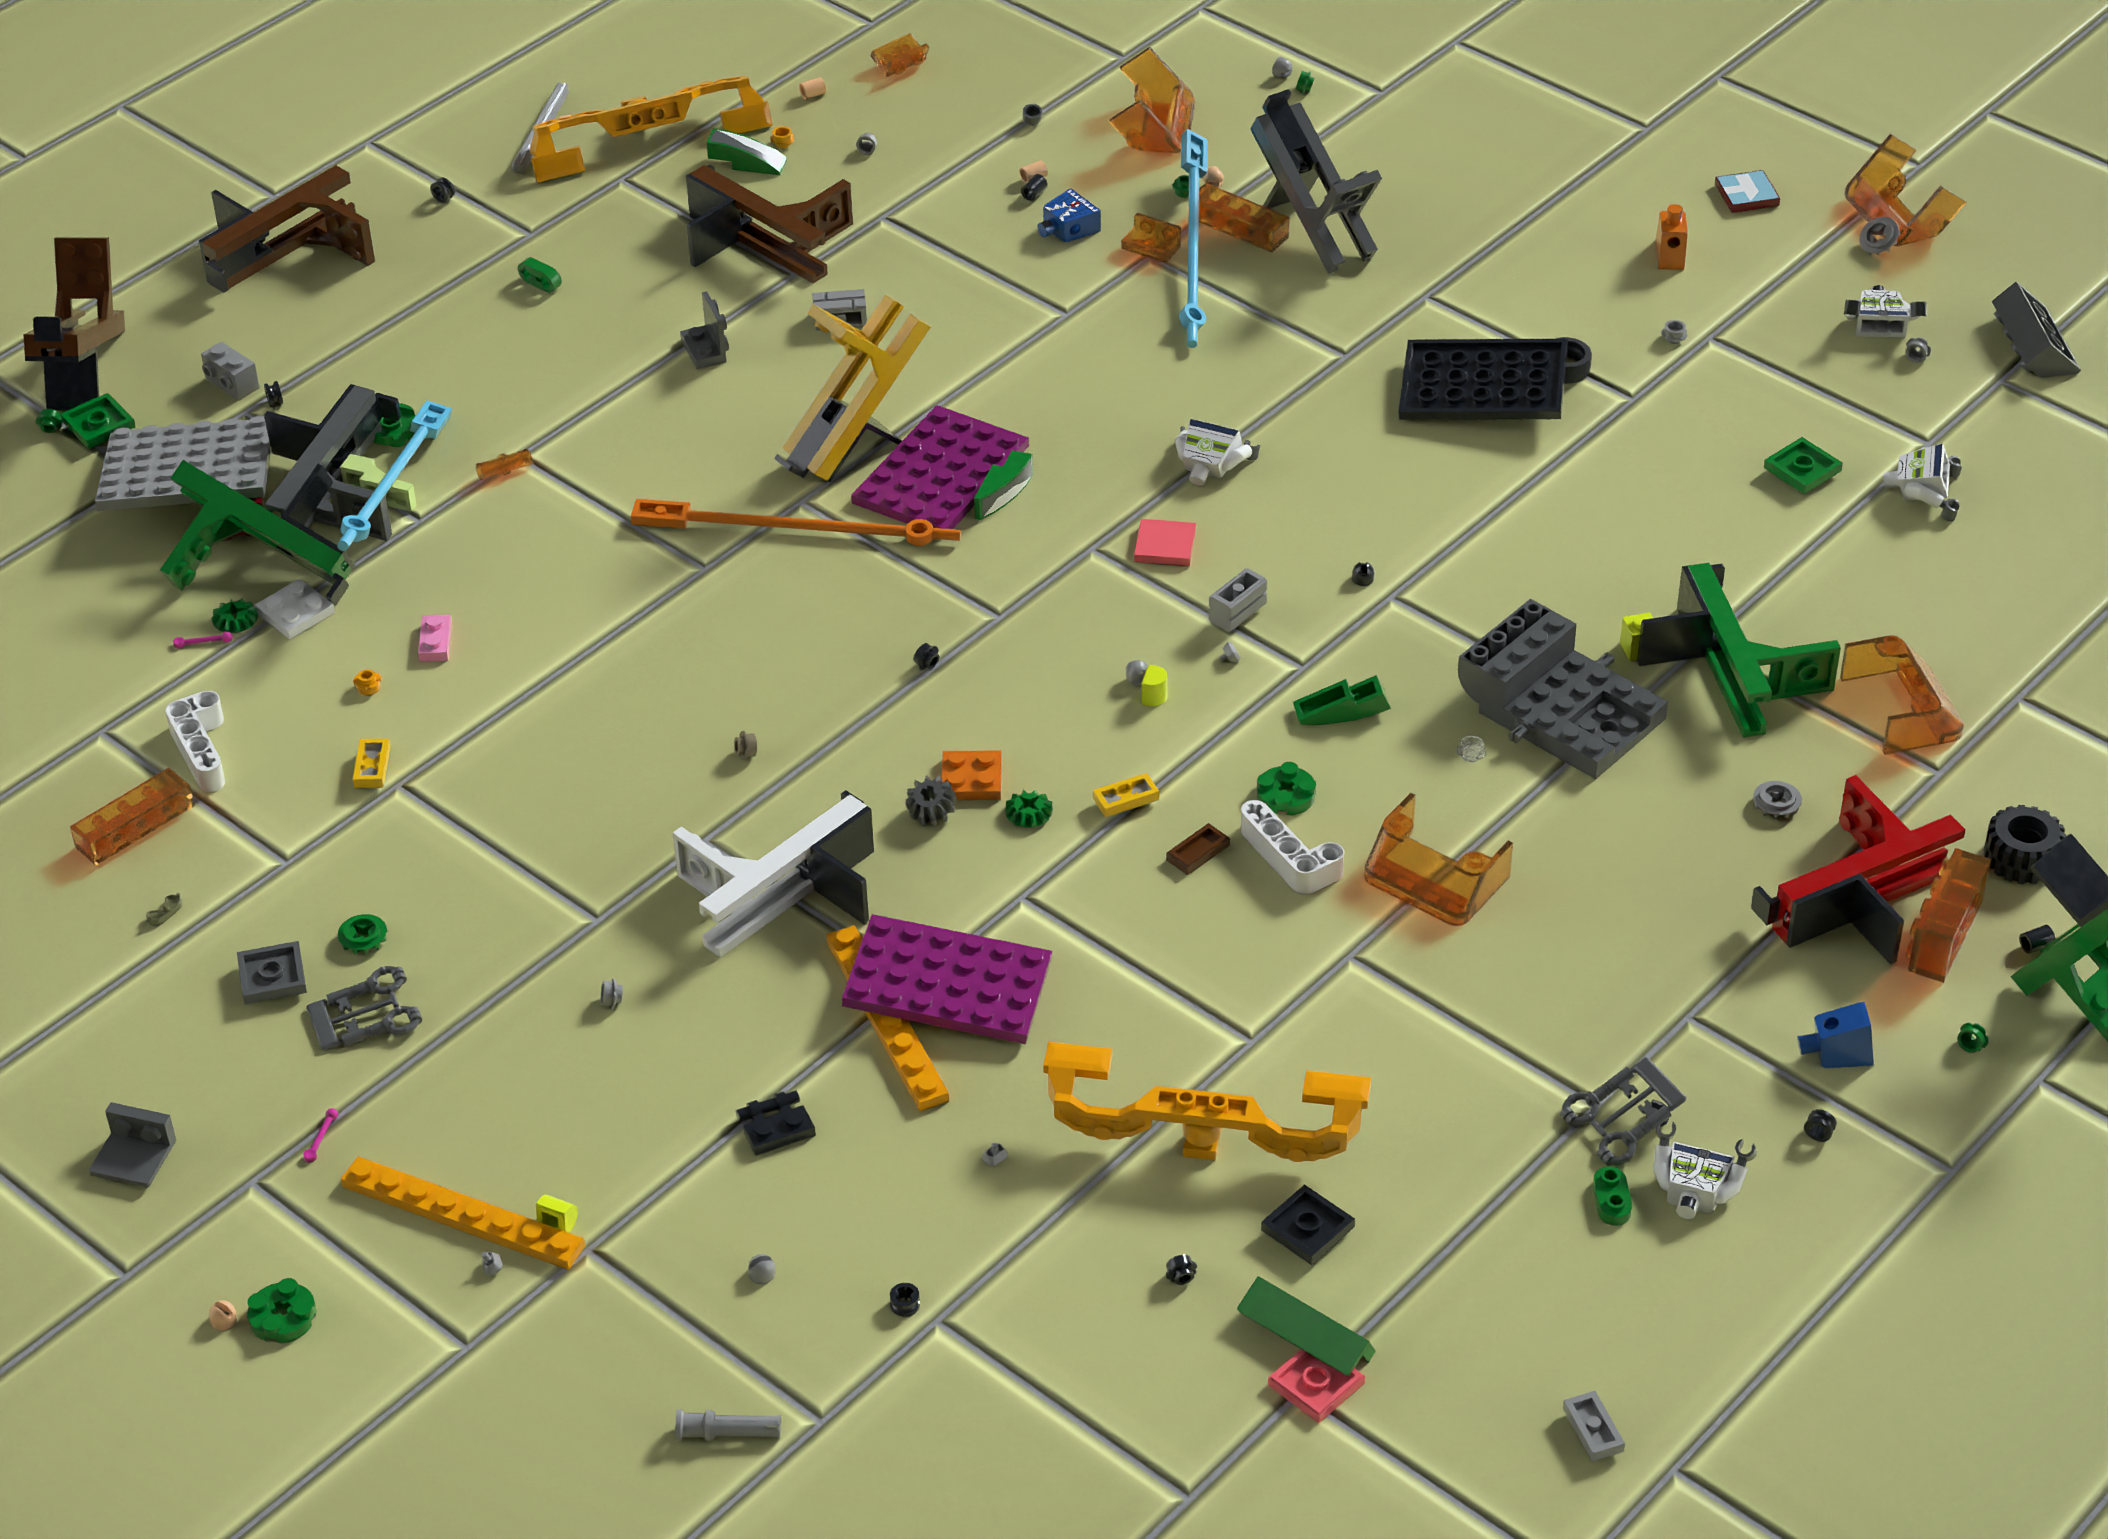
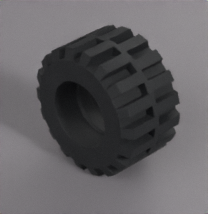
[1983,805,2066,884]

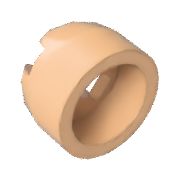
[1202,166,1224,189]
[209,1300,237,1331]

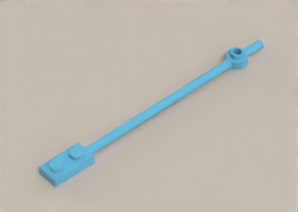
[1179,129,1208,348]
[337,400,452,551]

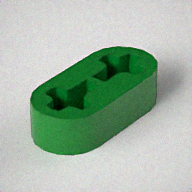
[517,257,562,293]

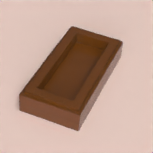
[1166,823,1230,875]

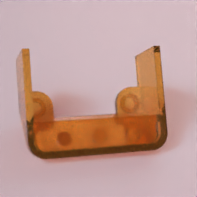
[1109,47,1196,153]
[1845,133,1967,247]
[1840,635,1964,755]
[1364,793,1513,926]

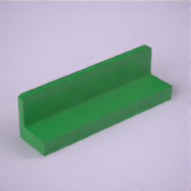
[1237,1276,1376,1376]

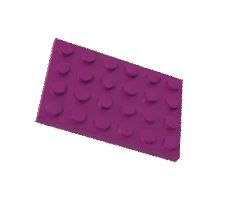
[851,405,1029,529]
[842,914,1052,1044]

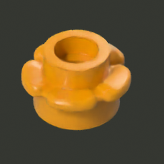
[770,126,794,148]
[353,669,382,696]

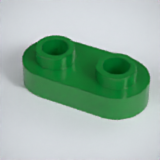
[1593,1167,1632,1226]

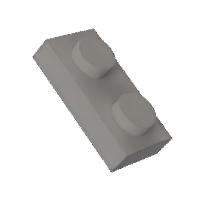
[1563,1391,1625,1462]

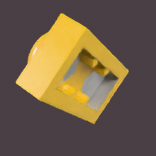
[353,738,390,788]
[1093,773,1159,817]

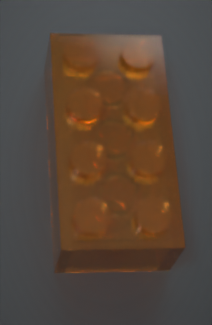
[1906,848,1991,983]

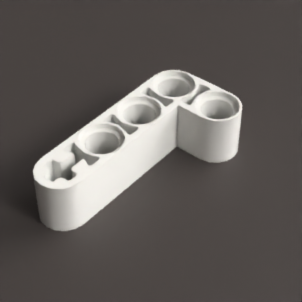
[165,691,225,792]
[1241,800,1344,894]

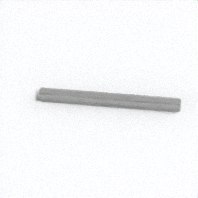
[512,82,569,174]

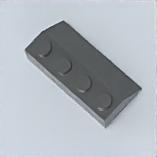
[1992,281,2081,378]

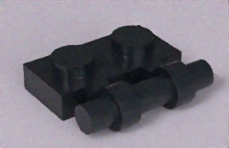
[736,1090,816,1156]

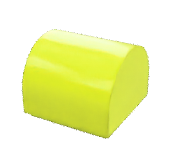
[1142,665,1167,706]
[536,1194,578,1233]

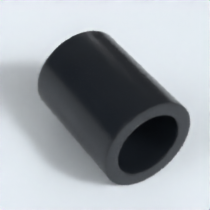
[1021,174,1048,201]
[2019,924,2056,954]

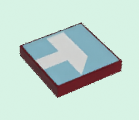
[1715,170,1781,213]

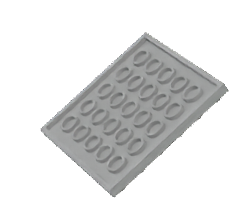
[95,416,271,511]

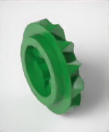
[211,598,258,633]
[1005,789,1053,827]
[338,914,388,954]

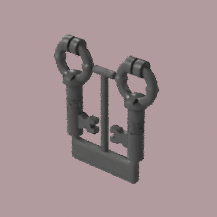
[306,966,422,1050]
[1560,1057,1686,1166]

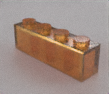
[1188,183,1290,253]
[70,768,194,865]

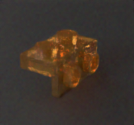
[870,33,930,78]
[1121,213,1181,263]

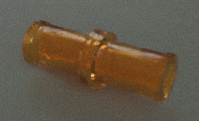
[476,449,533,480]

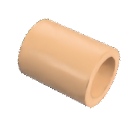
[799,77,826,100]
[1019,160,1048,184]

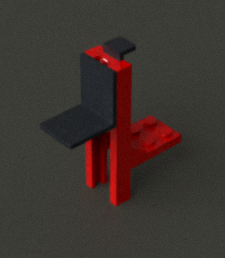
[1751,775,1966,965]

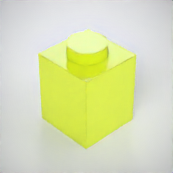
[1620,612,1653,661]

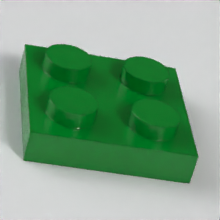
[61,393,136,449]
[1764,437,1843,494]

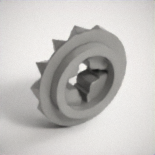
[1859,217,1901,256]
[1753,781,1802,819]

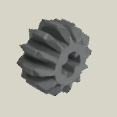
[905,775,957,827]

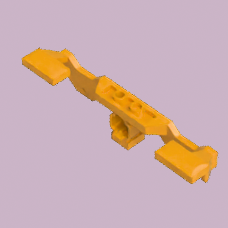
[529,76,773,183]
[1043,1042,1371,1162]

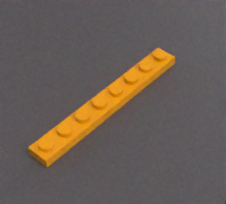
[826,925,949,1111]
[341,1156,585,1270]

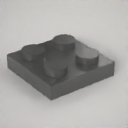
[237,941,307,1004]

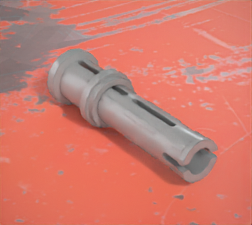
[675,1409,781,1441]

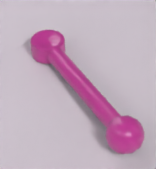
[173,632,233,649]
[303,1108,338,1163]

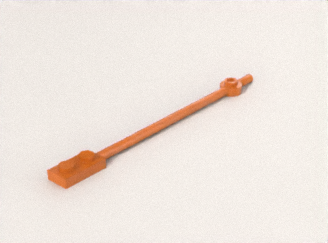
[631,499,961,546]

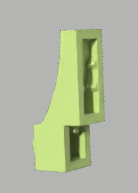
[340,454,417,512]

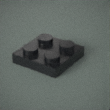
[1261,1184,1355,1265]

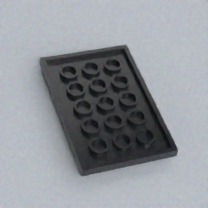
[1398,338,1568,420]

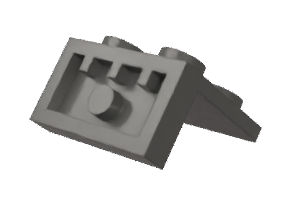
[680,291,729,369]
[89,1102,177,1188]

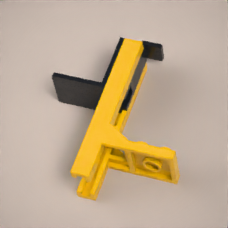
[774,295,931,482]

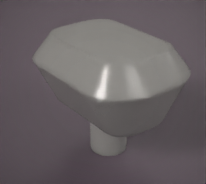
[1219,642,1240,663]
[982,1143,1008,1166]
[481,1252,502,1276]

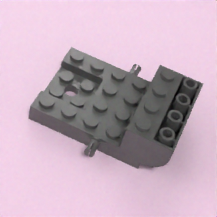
[1458,598,1668,779]

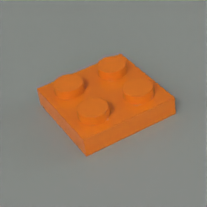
[942,750,1002,800]

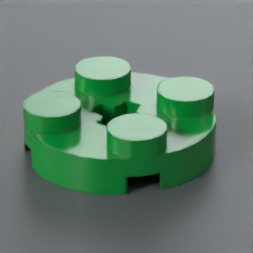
[373,403,416,447]
[1257,762,1316,815]
[247,1278,317,1343]

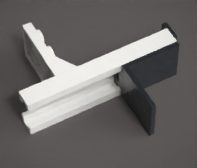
[673,790,874,958]

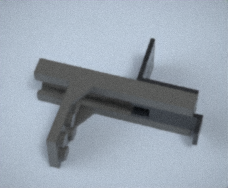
[1250,89,1382,274]
[264,384,401,541]

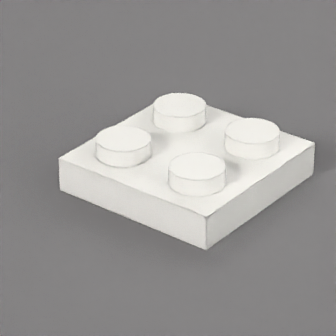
[254,579,335,639]

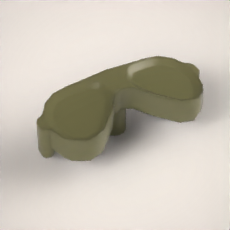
[146,893,182,925]

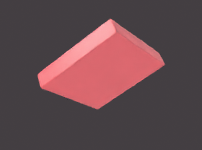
[1134,519,1196,566]
[1268,1349,1365,1423]

